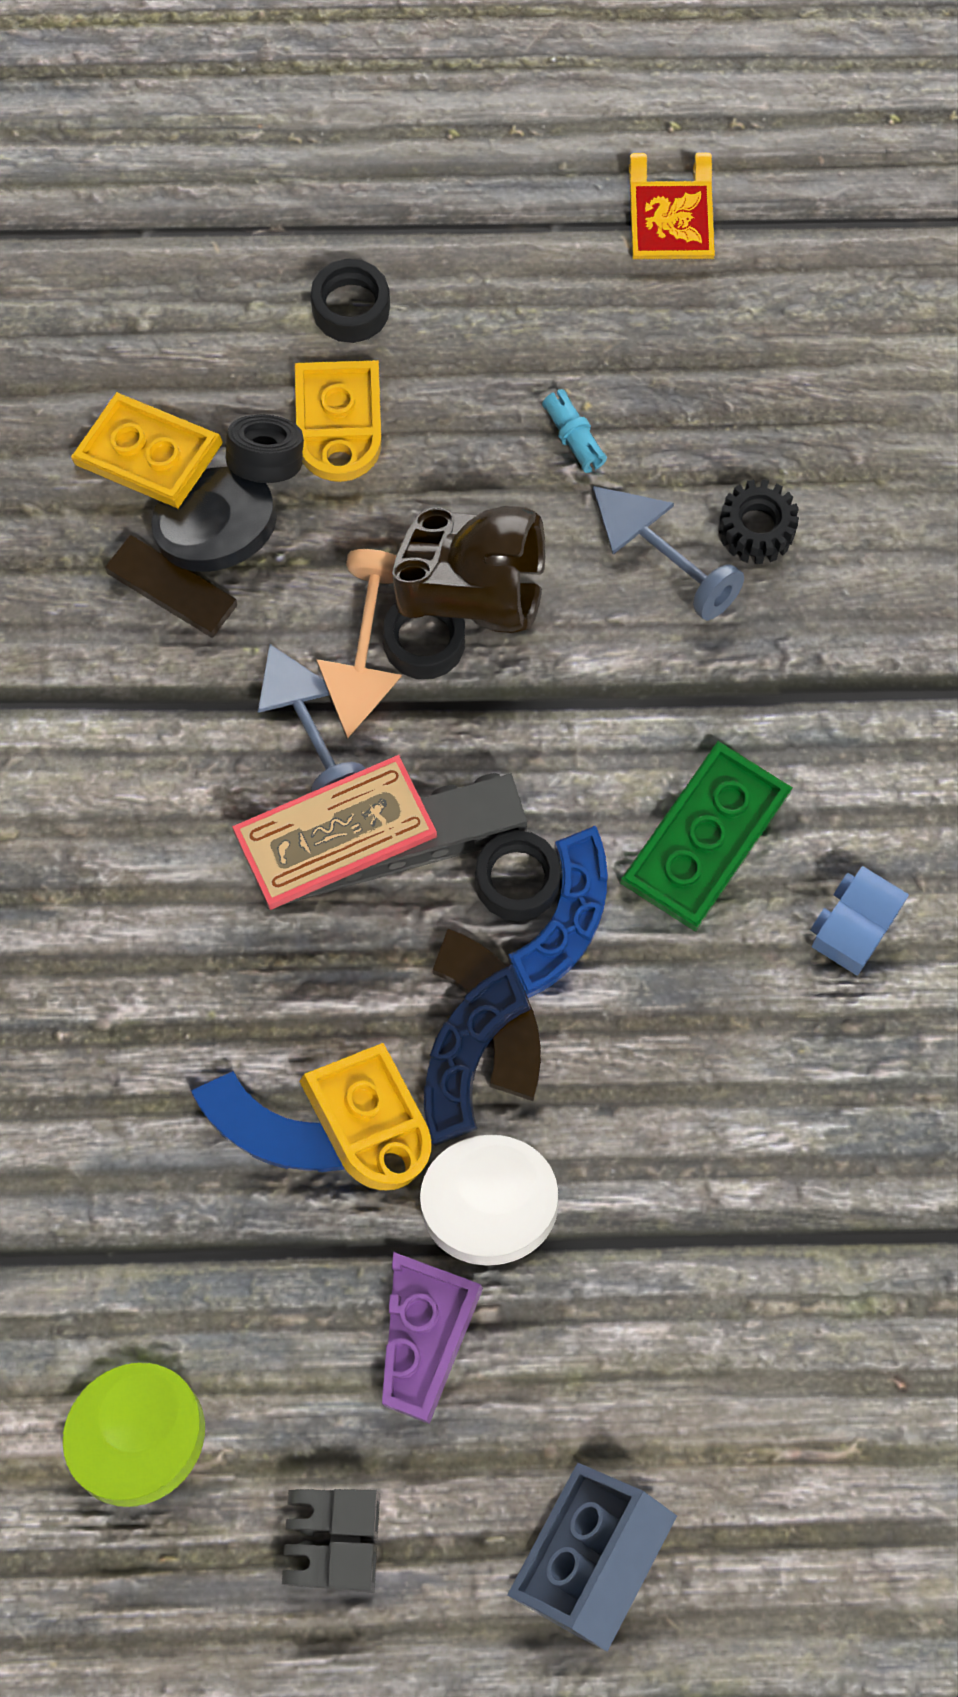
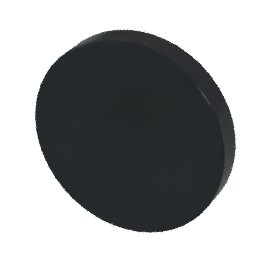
[151,467,277,572]

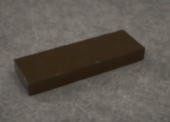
[105,535,237,638]

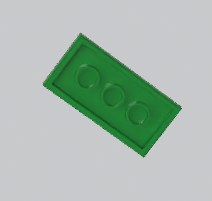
[620,741,793,932]

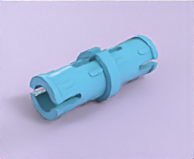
[542,389,607,473]

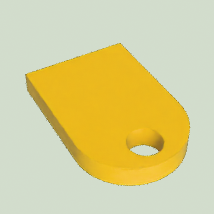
[295,360,382,482]
[299,1043,432,1191]

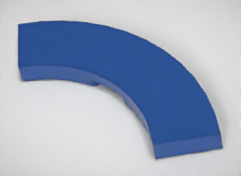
[508,826,608,998]
[191,1071,345,1172]

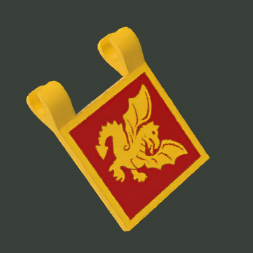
[629,152,715,259]

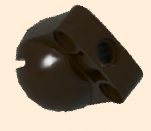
[392,506,545,633]

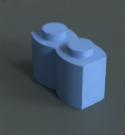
[810,866,909,976]

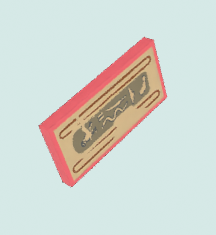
[232,755,437,910]

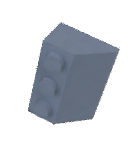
[507,1462,677,1652]

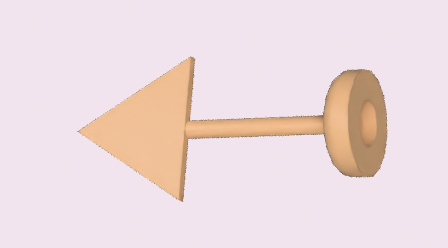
[316,549,402,739]

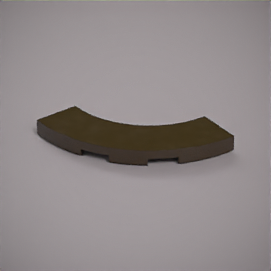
[433,929,541,1101]

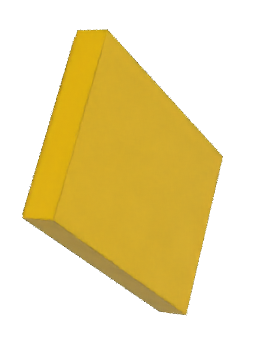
[71,392,223,509]

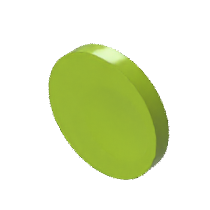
[63,1363,205,1507]

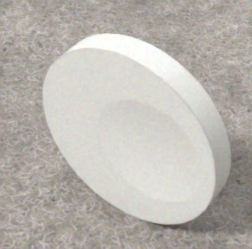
[420,1135,558,1265]

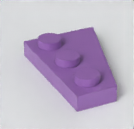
[382,1252,483,1424]

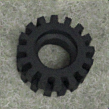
[718,480,799,564]

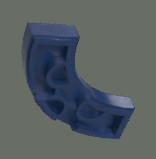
[424,965,531,1147]

